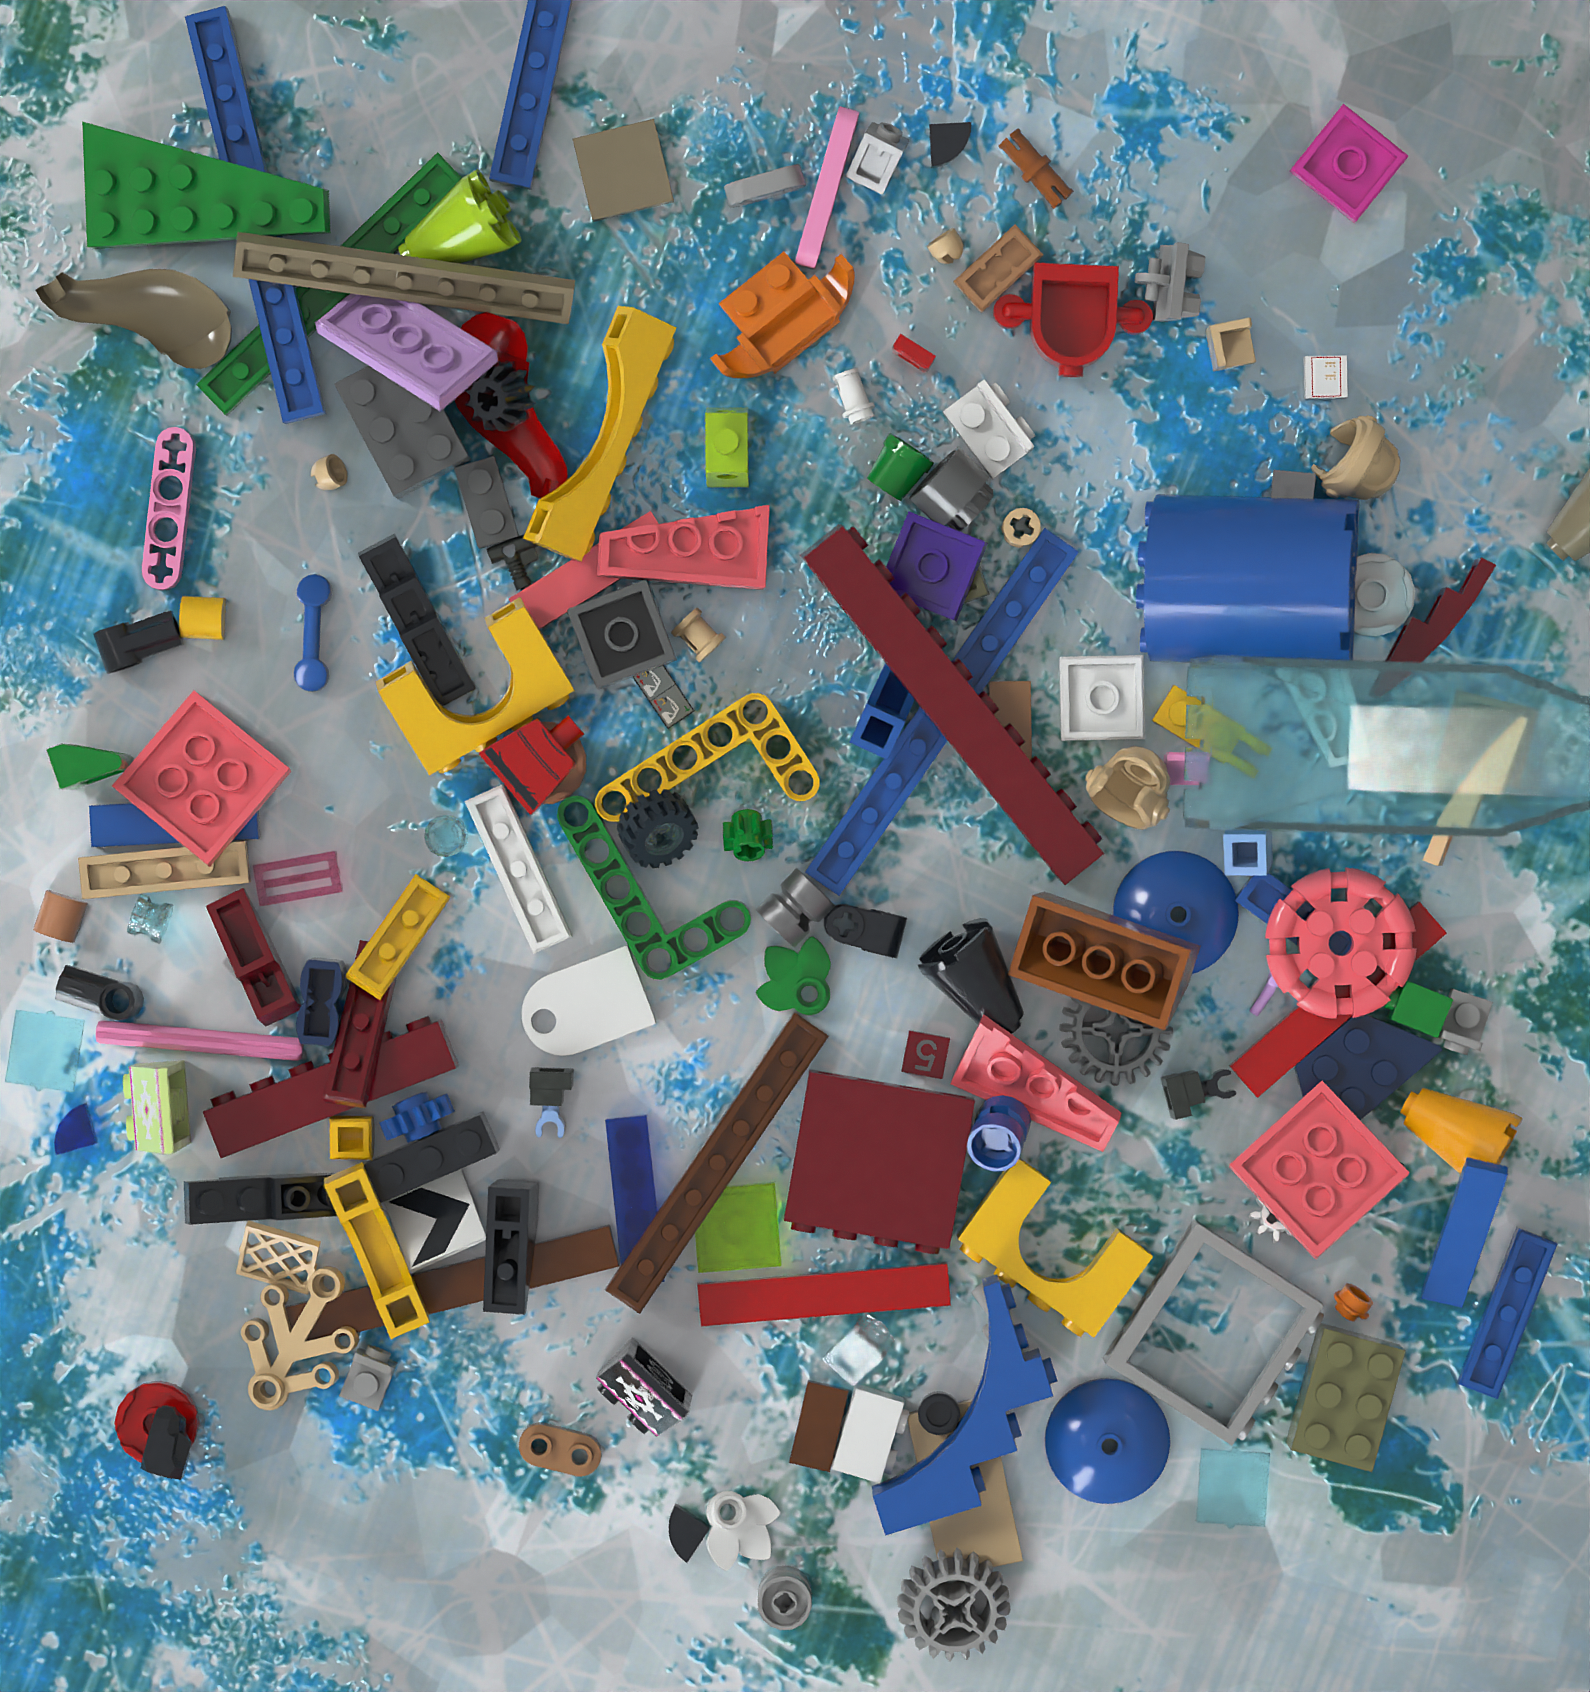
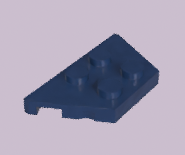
[1294,1015,1443,1120]

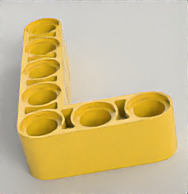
[595,693,820,822]

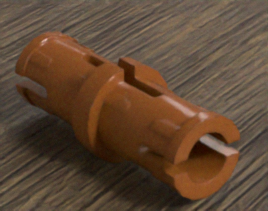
[998,128,1074,210]

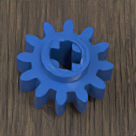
[379,1091,455,1143]

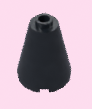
[918,918,1024,1034]

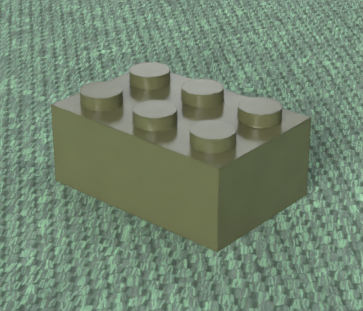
[1286,1323,1406,1472]

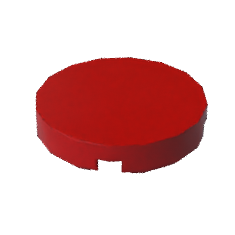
[114,1381,200,1463]

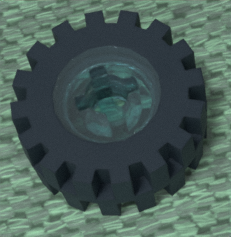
[617,789,699,869]

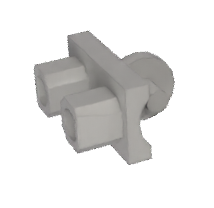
[1135,242,1206,322]

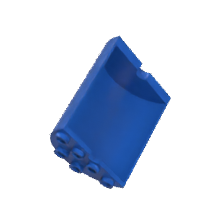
[1136,494,1360,668]

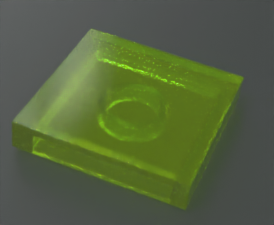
[695,1182,782,1273]

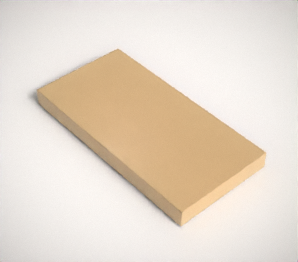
[908,1399,1023,1567]

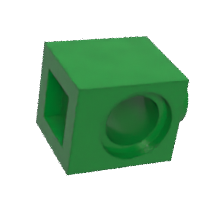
[1383,981,1454,1038]

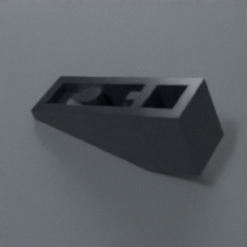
[483,1179,539,1315]

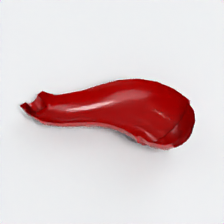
[454,312,567,498]

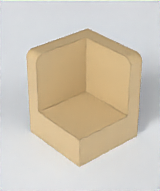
[1205,317,1256,372]

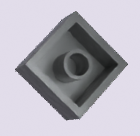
[567,580,677,690]

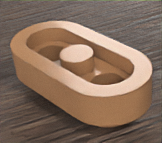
[519,1422,602,1477]

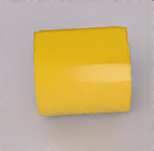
[179,596,226,640]
[329,1115,375,1160]

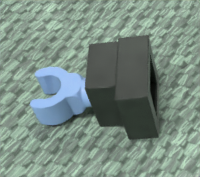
[529,1067,574,1138]

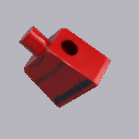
[479,715,585,815]

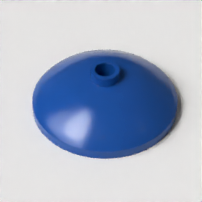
[1113,851,1239,974]
[1045,1378,1170,1504]

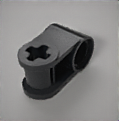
[823,904,907,958]

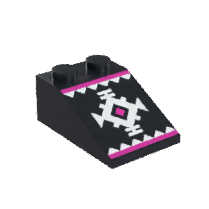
[596,1337,692,1437]

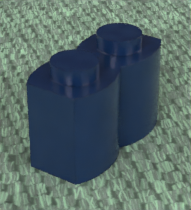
[296,958,347,1046]

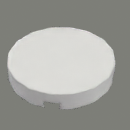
[1354,553,1415,637]

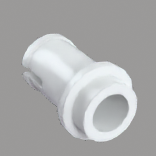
[833,368,875,425]

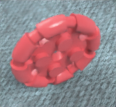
[1265,867,1417,1019]

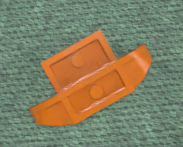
[710,251,855,378]

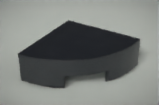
[929,122,971,168]
[668,1503,710,1563]

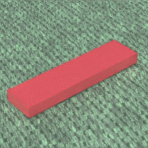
[508,511,659,629]

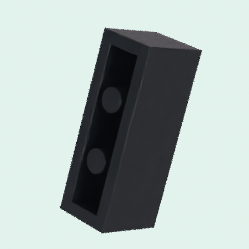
[364,1111,500,1203]

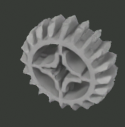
[897,1548,1011,1661]

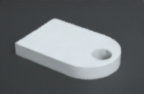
[521,945,657,1056]

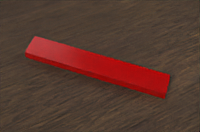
[1229,901,1447,1098]
[697,1262,951,1326]

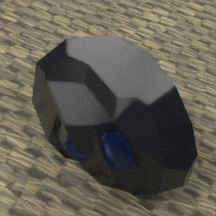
[141,1405,192,1480]

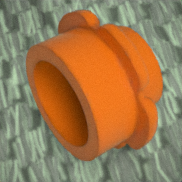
[1334,1283,1373,1322]

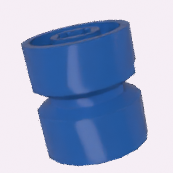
[967,1095,1031,1172]

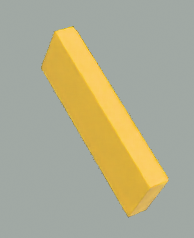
[345,874,450,1000]

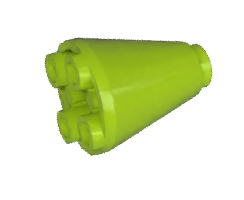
[398,169,521,264]

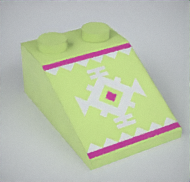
[123,1060,191,1154]

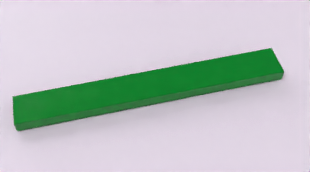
[196,152,462,416]

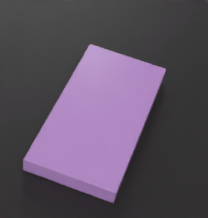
[315,293,498,411]

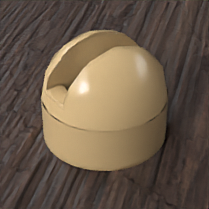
[926,228,964,264]
[310,454,348,490]

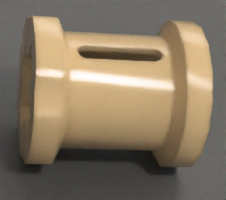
[1001,508,1041,548]
[671,607,726,663]

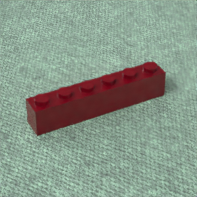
[203,1016,459,1159]

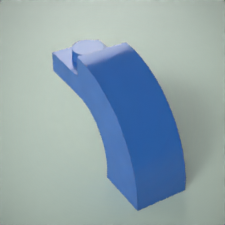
[849,663,915,760]

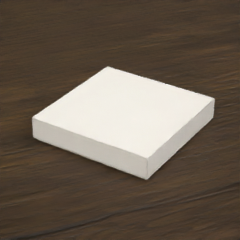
[1059,655,1145,741]

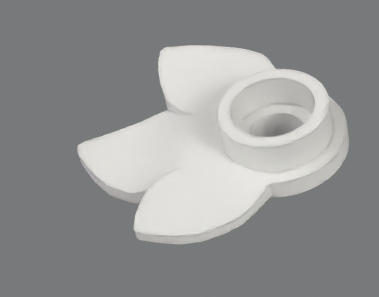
[706,1491,780,1571]

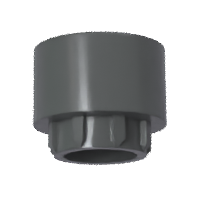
[909,447,994,532]

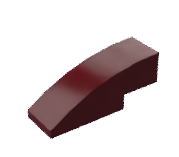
[206,888,302,1027]

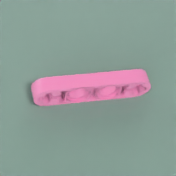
[795,106,860,269]
[142,427,196,591]

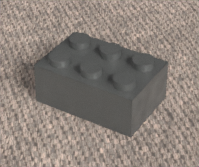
[334,366,472,499]

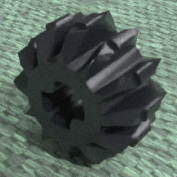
[464,360,536,432]

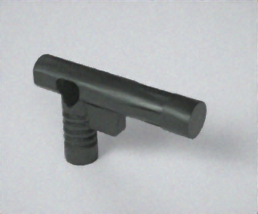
[486,534,539,591]

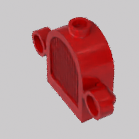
[993,263,1153,377]

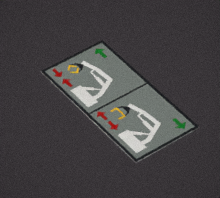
[633,665,694,729]

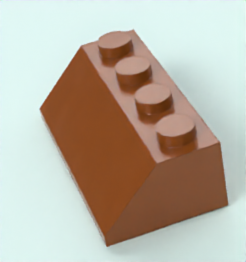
[1008,891,1201,1030]

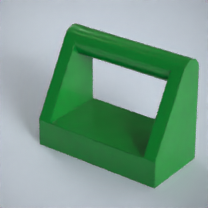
[46,744,134,790]

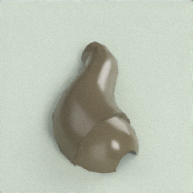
[35,269,232,369]

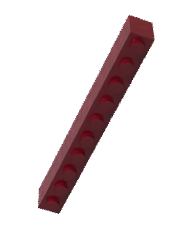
[799,524,1104,885]

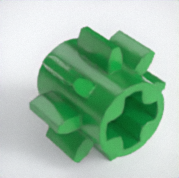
[723,809,773,861]

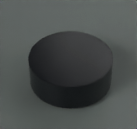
[918,1391,960,1435]

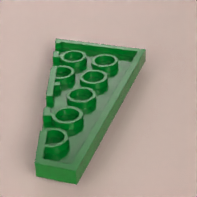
[82,121,331,249]

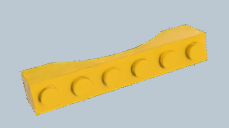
[523,306,676,561]

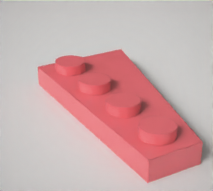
[597,505,770,590]

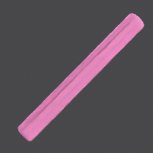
[96,1020,304,1061]

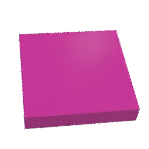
[1290,104,1408,223]

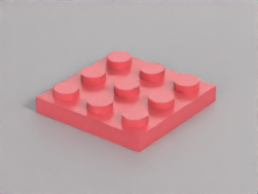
[112,690,291,867]
[1229,1081,1410,1260]

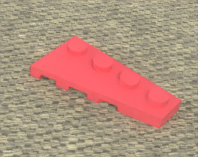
[950,1014,1121,1152]

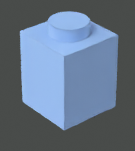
[1223,822,1273,875]

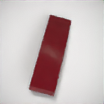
[1369,557,1496,696]

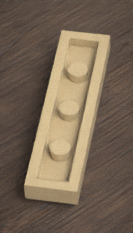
[78,841,251,899]

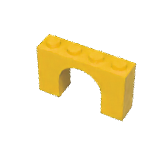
[375,597,575,776]
[957,1158,1153,1338]

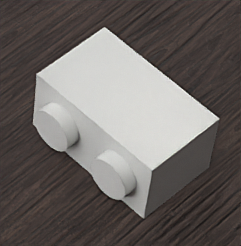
[832,1383,909,1483]

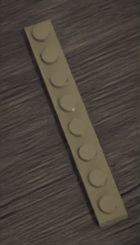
[233,232,575,324]

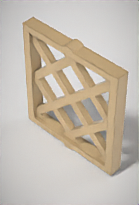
[236,1220,321,1295]

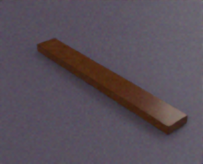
[604,1012,829,1314]
[285,1225,620,1341]

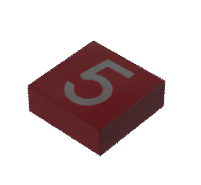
[901,1030,950,1079]

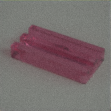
[252,851,344,906]

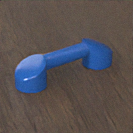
[294,574,332,692]

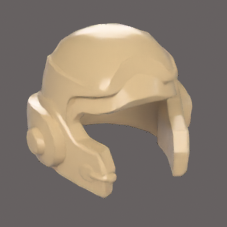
[1311,415,1401,500]
[1085,746,1170,830]

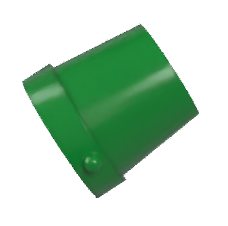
[867,433,934,501]

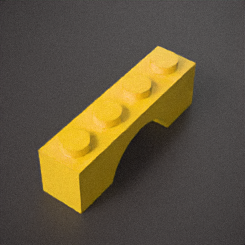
[324,1162,430,1339]

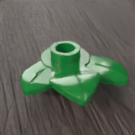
[756,936,831,1015]

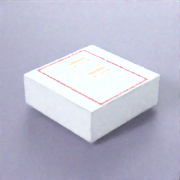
[1303,355,1348,399]

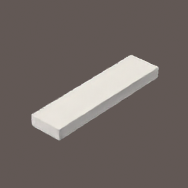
[465,784,572,954]

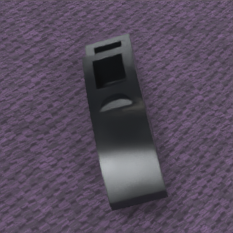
[184,1173,337,1225]

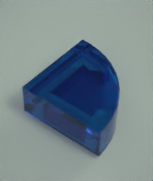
[54,1103,98,1155]

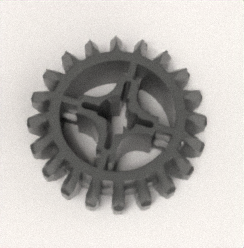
[1059,997,1173,1086]

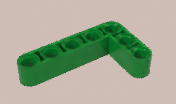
[557,795,751,980]

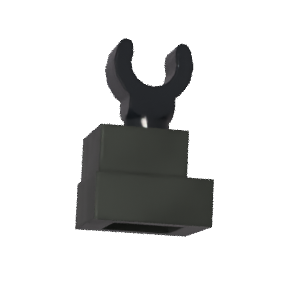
[1160,1069,1236,1120]

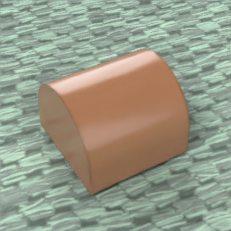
[33,890,88,943]

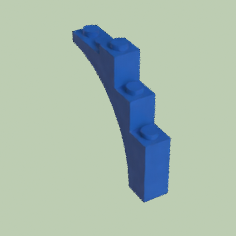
[872,1274,1058,1536]

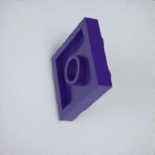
[886,511,988,622]

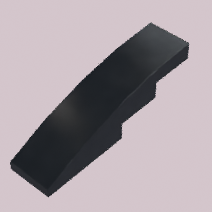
[358,534,476,706]

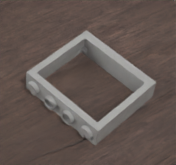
[1103,1219,1324,1446]

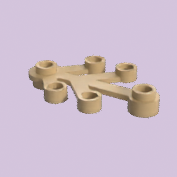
[241,1266,359,1411]

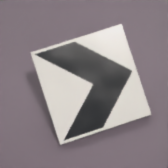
[385,1169,486,1273]

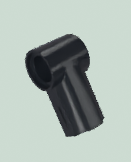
[93,611,184,674]
[55,965,144,1020]

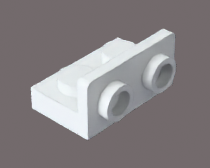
[942,380,1035,480]

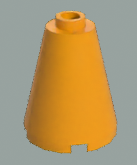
[1400,1088,1523,1174]

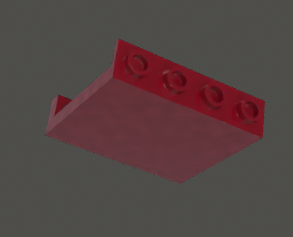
[784,1069,975,1254]

